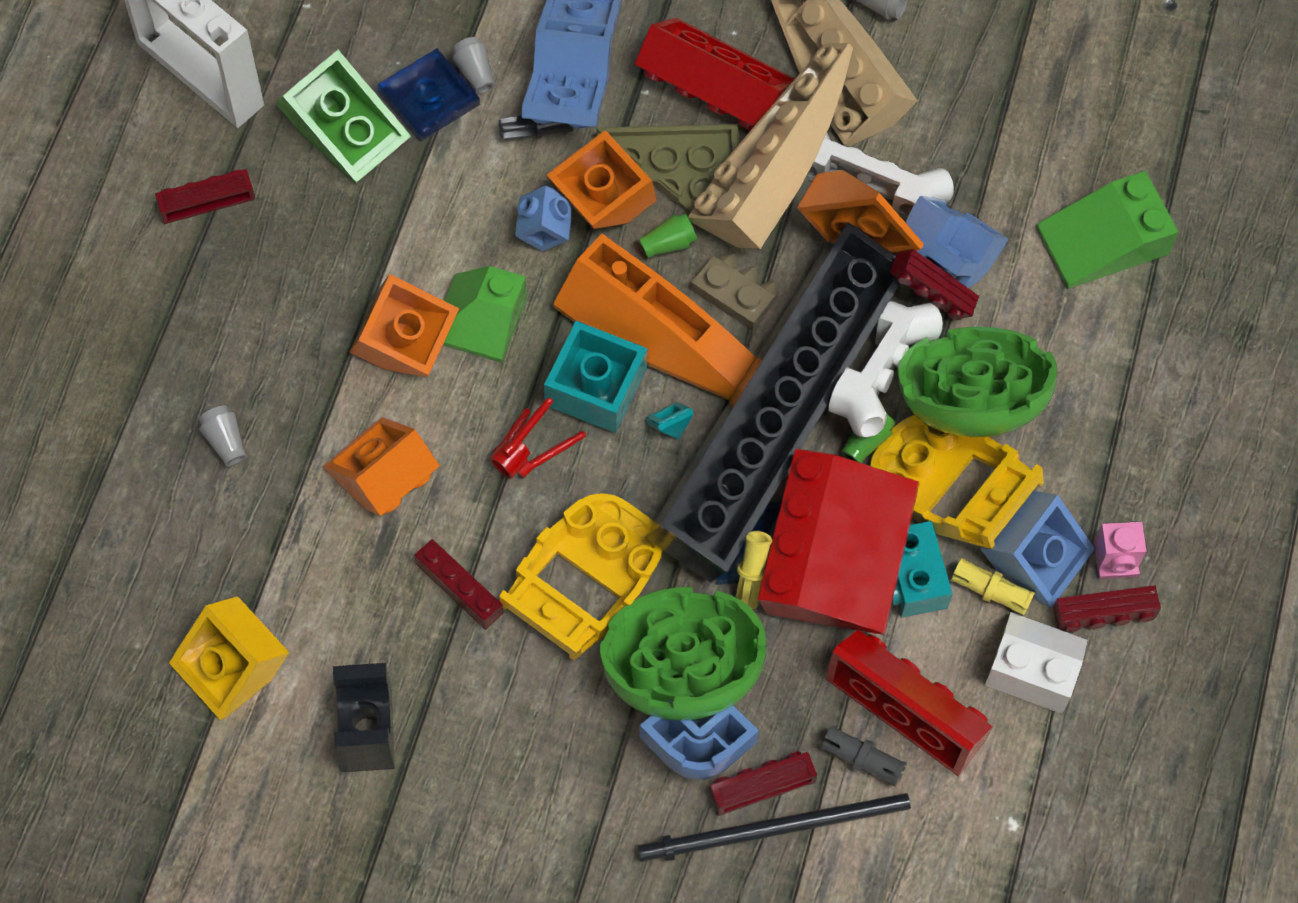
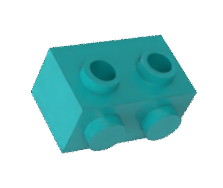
[892,521,953,618]

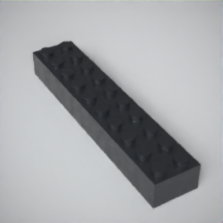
[645,222,900,583]

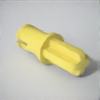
[736,531,772,609]

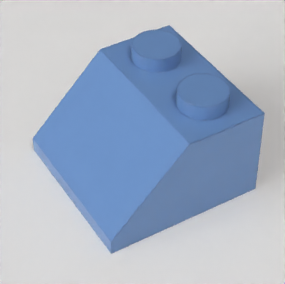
[980,491,1095,608]

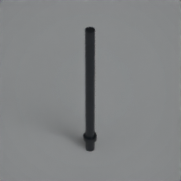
[637,793,911,862]

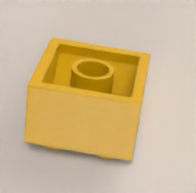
[169,596,290,720]

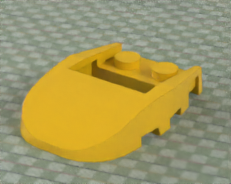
[871,415,1044,549]
[499,493,663,660]

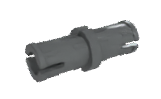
[821,725,907,787]

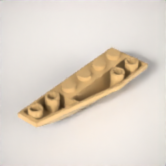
[771,0,918,147]
[688,43,853,249]

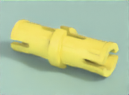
[951,558,1035,616]

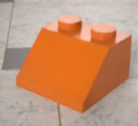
[546,130,657,229]
[349,274,459,377]
[323,417,440,516]

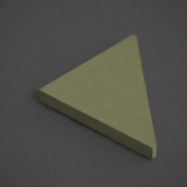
[596,124,746,254]

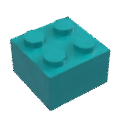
[544,321,648,433]

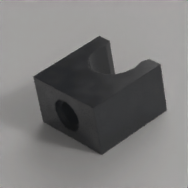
[333,663,395,773]

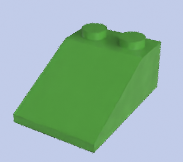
[276,50,411,183]
[1036,171,1179,289]

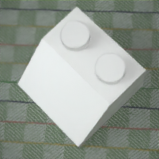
[985,612,1088,714]

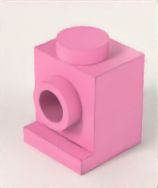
[1093,522,1147,579]

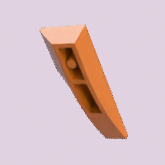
[553,234,756,401]

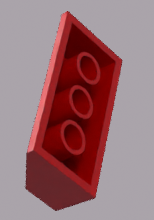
[634,18,795,130]
[826,630,993,777]

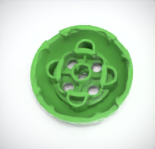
[898,327,1057,437]
[600,587,766,721]

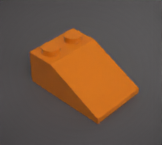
[797,170,924,253]

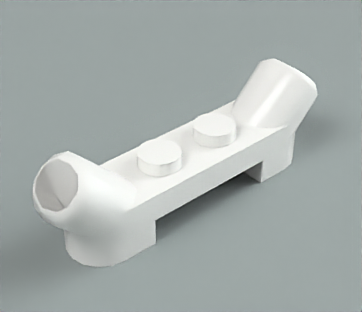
[805,133,954,220]
[829,301,943,437]

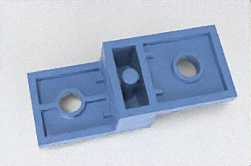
[522,0,622,128]

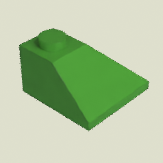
[443,266,527,363]

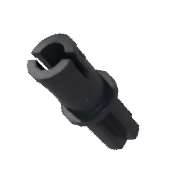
[498,115,573,140]

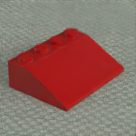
[758,449,920,635]

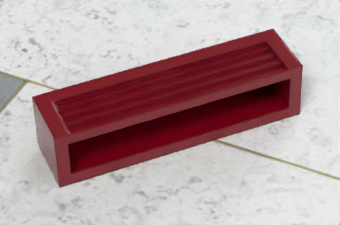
[155,168,256,224]
[890,249,979,320]
[414,539,504,630]
[1053,585,1161,632]
[710,751,817,816]

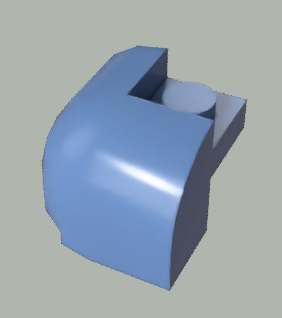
[906,196,1009,288]
[639,700,759,780]

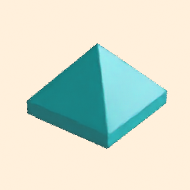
[645,402,694,440]

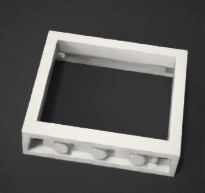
[124,0,264,128]

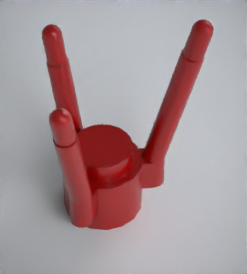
[489,398,586,479]

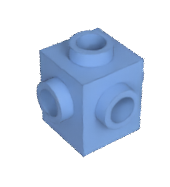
[515,185,572,252]

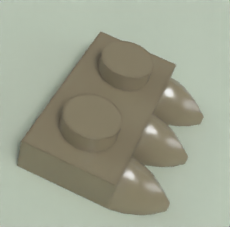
[691,253,779,330]

